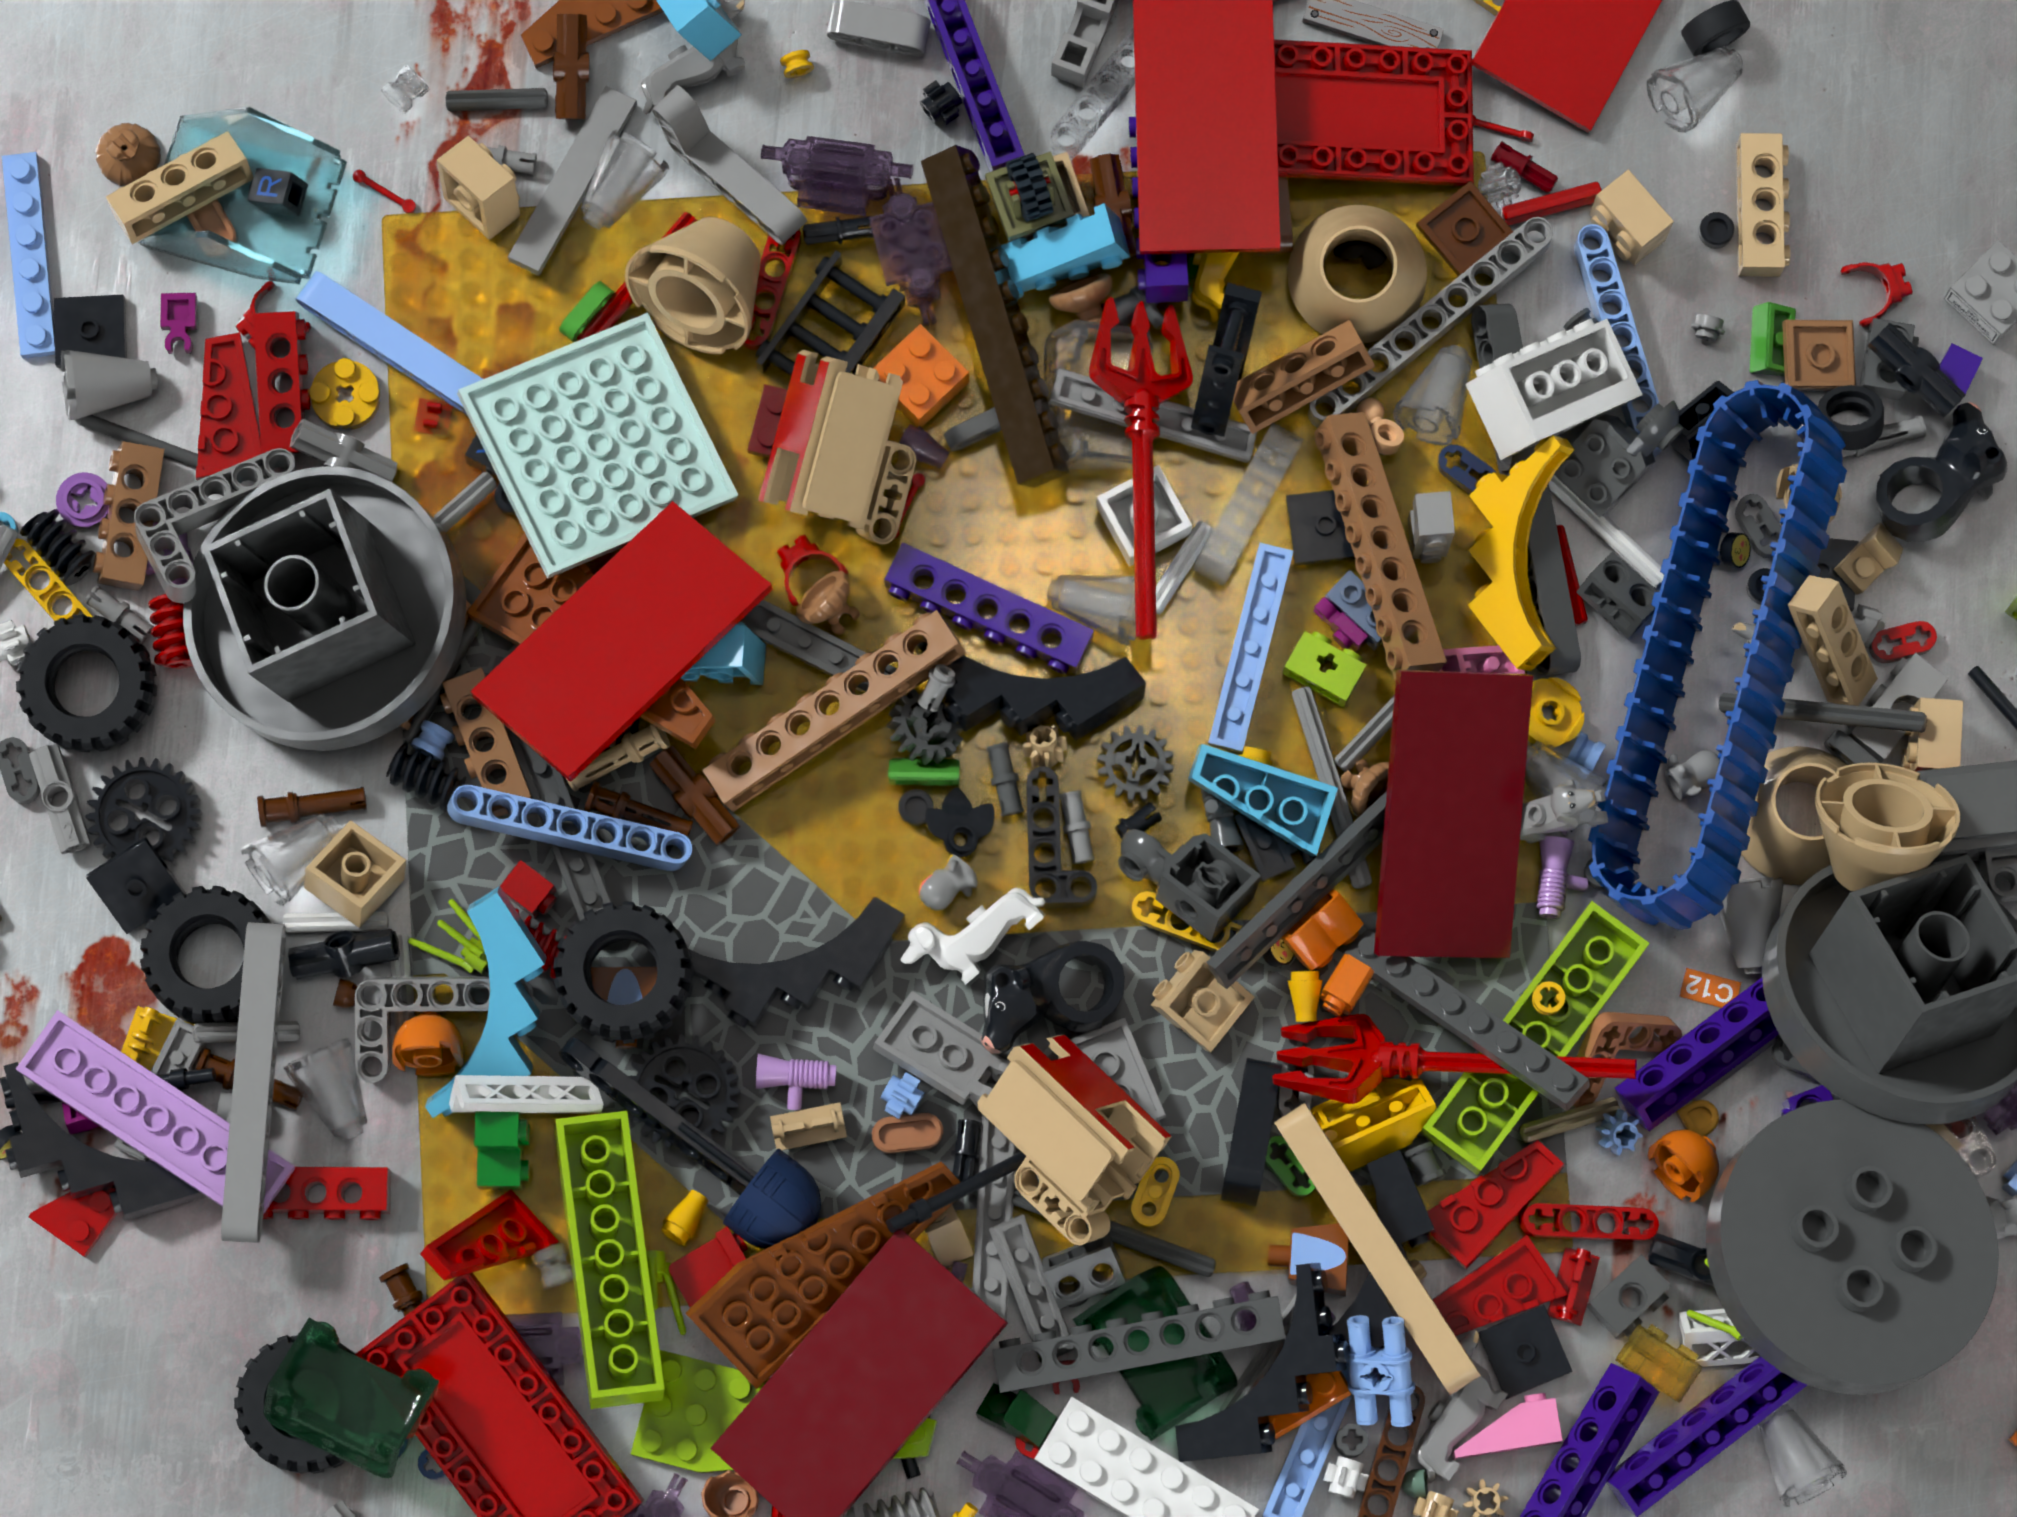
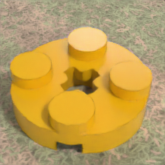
[309,358,380,430]
[1528,677,1585,749]

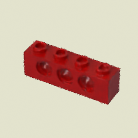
[253,311,311,454]
[263,1167,392,1220]

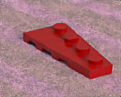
[196,332,261,481]
[1427,1140,1564,1269]
[420,1189,559,1281]
[1432,1235,1568,1336]

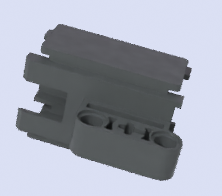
[1917,760,2017,902]

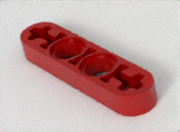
[743,229,802,350]
[1519,1203,1659,1242]

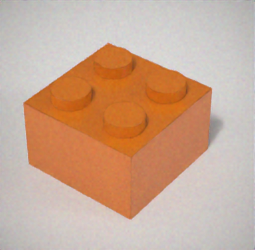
[873,324,969,430]

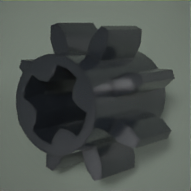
[920,80,963,125]

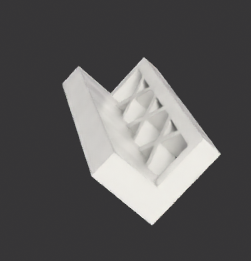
[449,1075,604,1114]
[1679,1309,1760,1368]

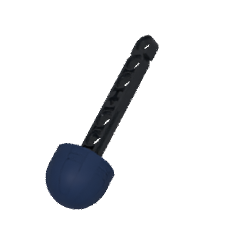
[559,1037,821,1249]

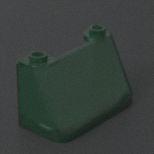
[1073,1266,1238,1441]
[263,1318,439,1478]

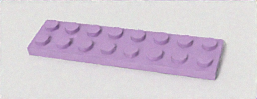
[16,1010,295,1214]

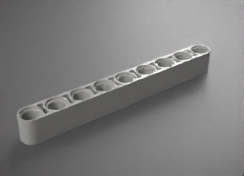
[1308,217,1553,428]
[221,922,286,1243]

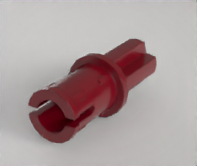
[1490,141,1558,192]

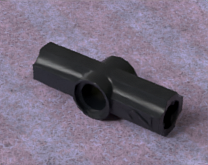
[1867,323,1966,418]
[288,929,400,980]
[1647,1233,1714,1286]

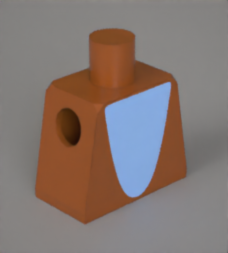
[591,967,658,1049]
[1268,1223,1349,1297]

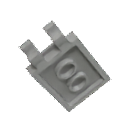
[873,991,1010,1108]
[1070,1018,1166,1122]

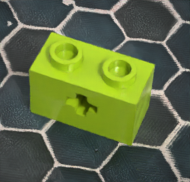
[1282,631,1366,708]

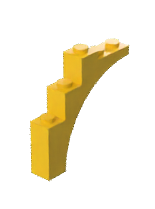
[1468,435,1575,671]

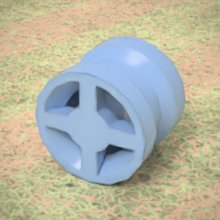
[410,720,455,762]
[1565,731,1606,775]

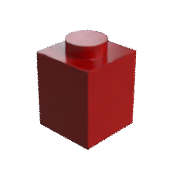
[500,860,557,919]

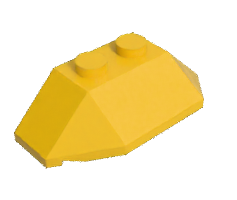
[1310,1079,1437,1172]

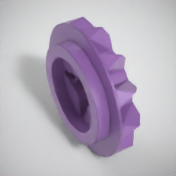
[56,472,109,528]

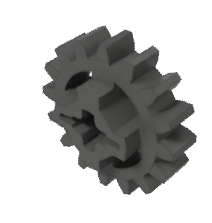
[887,689,964,765]
[1097,725,1174,803]

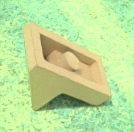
[1834,522,1903,595]
[924,1205,974,1268]

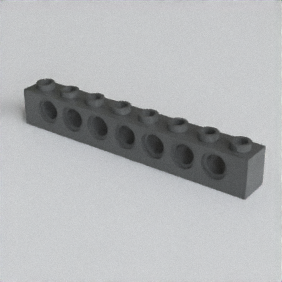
[992,1290,1286,1393]

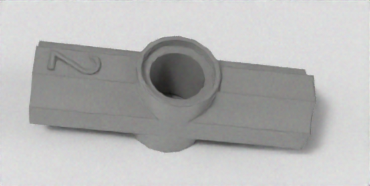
[289,419,398,482]
[29,744,91,854]

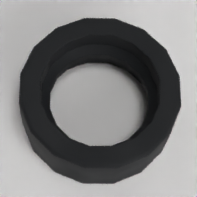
[1681,0,1750,57]
[1818,385,1884,451]

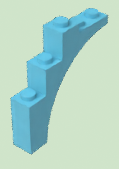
[425,886,547,1118]

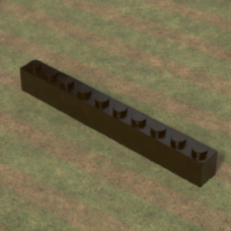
[921,145,1070,488]

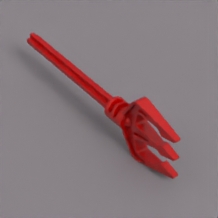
[1089,297,1193,640]
[1272,1014,1637,1104]

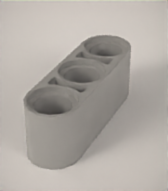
[826,0,931,56]

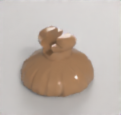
[95,123,161,186]
[1049,273,1112,330]
[796,570,860,635]
[1341,759,1389,817]

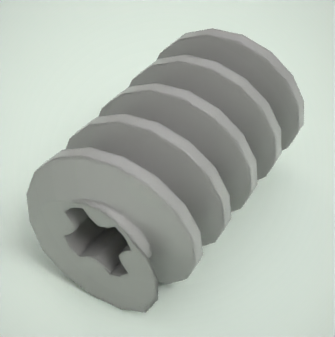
[863,1487,940,1517]

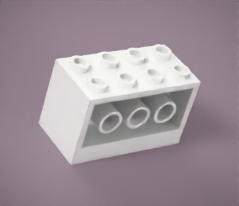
[1465,318,1643,460]

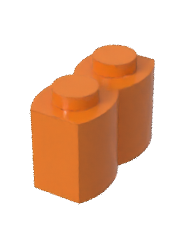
[1281,889,1364,971]
[1320,954,1374,1017]

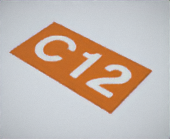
[1679,968,1742,1008]

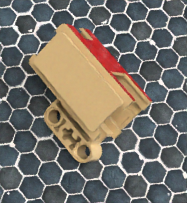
[758,350,916,544]
[977,1035,1172,1245]

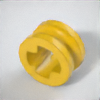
[780,50,814,78]
[1532,981,1566,1016]

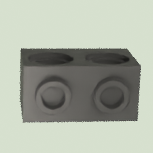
[1860,318,1919,400]
[1576,551,1658,639]
[1042,1233,1126,1309]

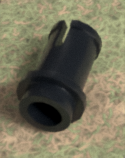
[1115,802,1162,839]

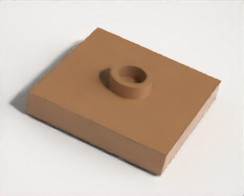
[1782,320,1856,391]

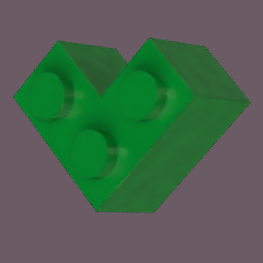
[474,1111,531,1190]

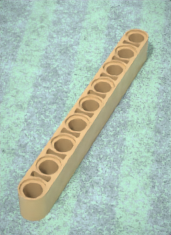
[1274,1103,1481,1395]

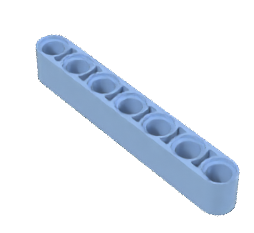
[1574,224,1662,457]
[295,271,483,415]
[447,785,692,871]

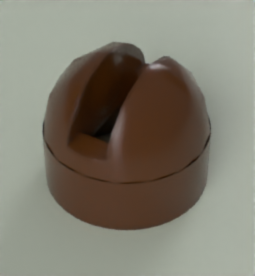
[333,978,358,1008]

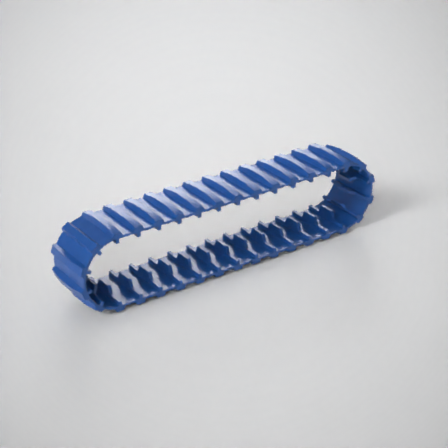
[1588,380,1847,930]

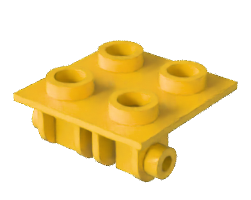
[121,1006,195,1071]

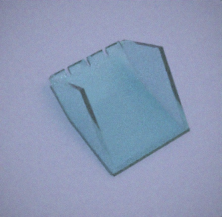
[138,106,347,285]

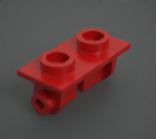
[1547,1247,1600,1326]

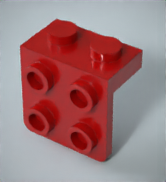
[669,1226,748,1308]

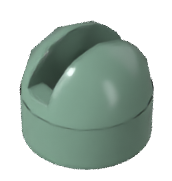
[1402,1469,1428,1498]

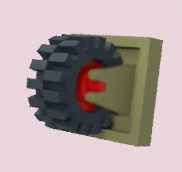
[985,151,1074,241]

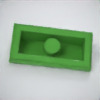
[1749,302,1796,376]
[888,758,960,786]

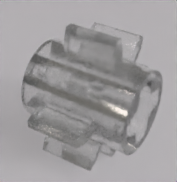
[1478,162,1522,208]

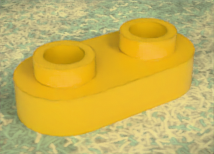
[1131,1157,1180,1228]

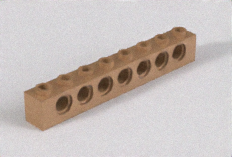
[1315,412,1447,682]
[702,610,967,812]

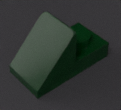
[976,1383,1057,1449]

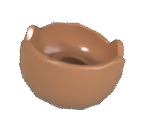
[701,1470,759,1517]

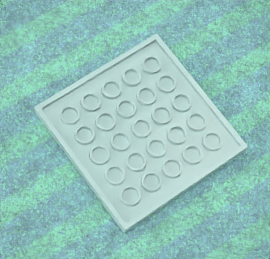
[457,313,739,579]

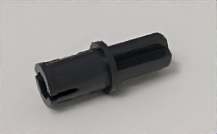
[803,216,873,245]
[951,1119,981,1182]

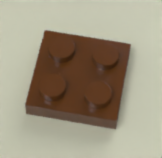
[1416,181,1513,277]

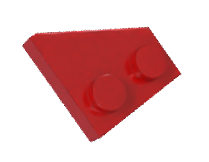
[28,1188,118,1258]

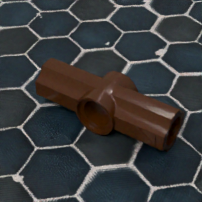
[553,14,589,120]
[1090,153,1136,261]
[649,745,740,846]

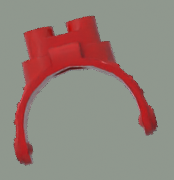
[1840,262,1913,327]
[235,281,311,349]
[776,534,848,607]

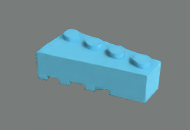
[656,0,742,61]
[1001,203,1131,299]
[681,622,766,685]
[1188,744,1338,857]

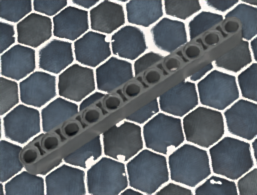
[1471,304,1581,675]

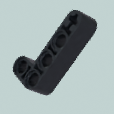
[1026,766,1097,909]
[1221,1058,1282,1207]

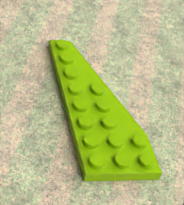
[630,1349,937,1474]

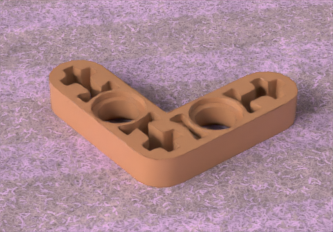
[1573,1012,1682,1108]

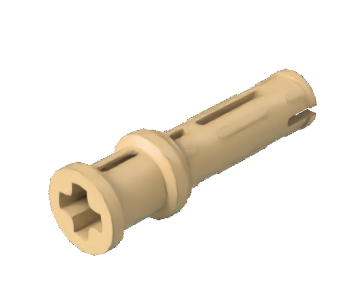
[566,723,670,791]

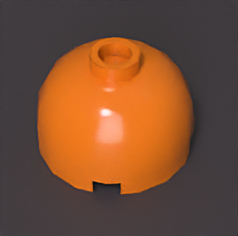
[392,1011,464,1076]
[1648,1129,1720,1202]

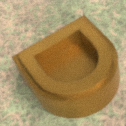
[1675,1100,1719,1136]

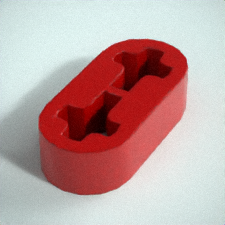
[1869,621,1937,664]

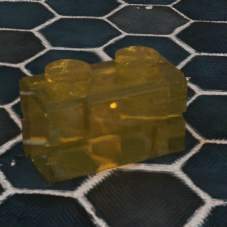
[1615,1324,1703,1403]

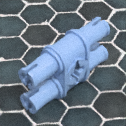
[1347,1315,1415,1427]

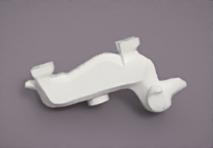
[900,888,1046,985]

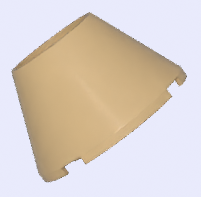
[1288,205,1427,344]
[625,217,761,354]
[1741,746,1846,886]
[1815,763,1960,891]

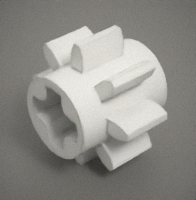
[0,620,32,666]
[1323,1456,1369,1499]

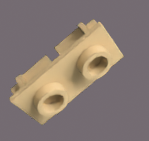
[770,1102,847,1151]

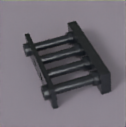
[755,250,905,376]
[1191,283,1262,437]

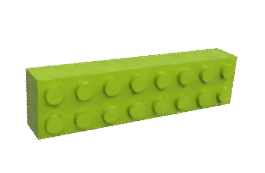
[1420,901,1650,1176]
[554,1111,665,1409]

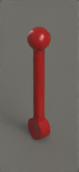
[1473,115,1534,142]
[352,170,416,214]
[894,473,925,539]

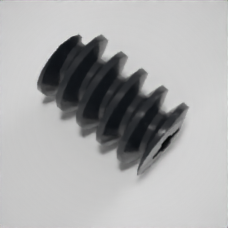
[20,509,96,586]
[386,742,466,812]

